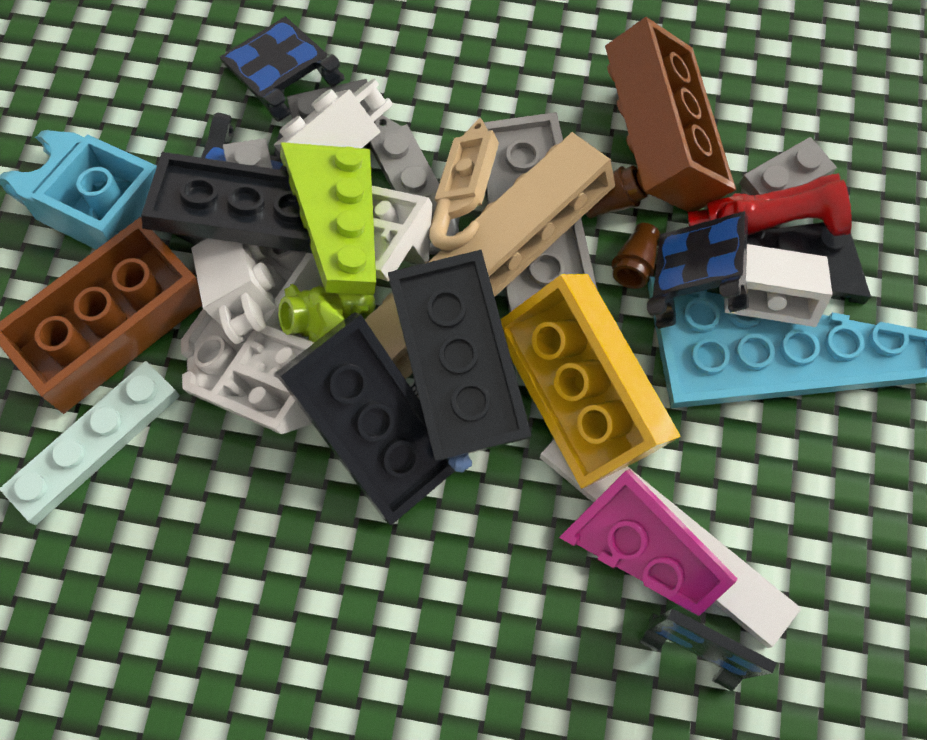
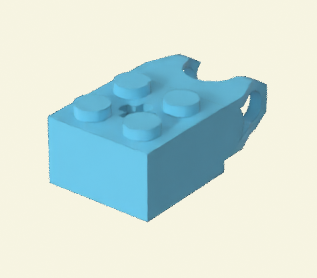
[0,130,157,249]

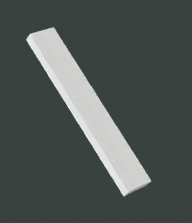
[540,440,802,648]

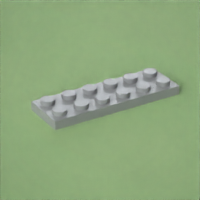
[484,112,598,313]

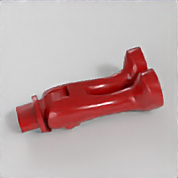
[687,173,852,236]

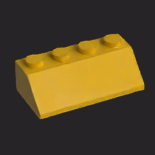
[500,274,681,489]

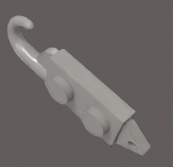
[370,115,459,255]

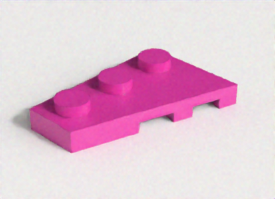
[559,469,738,616]

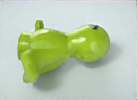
[278,284,376,342]

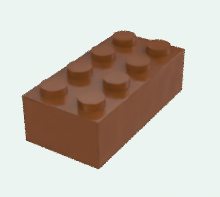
[605,17,736,212]
[0,217,202,414]

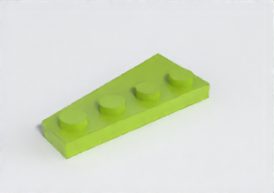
[280,142,376,295]

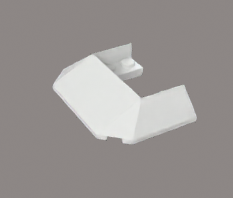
[181,186,432,434]

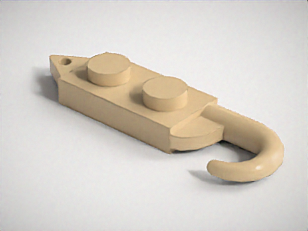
[429,118,499,251]

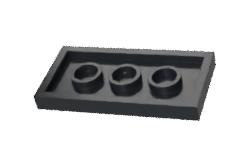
[141,152,313,254]
[388,249,532,462]
[275,312,455,525]

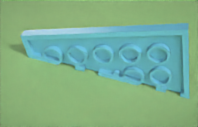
[647,277,927,408]

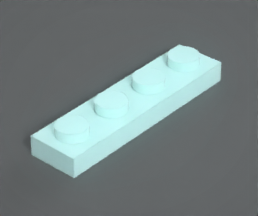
[0,361,180,525]

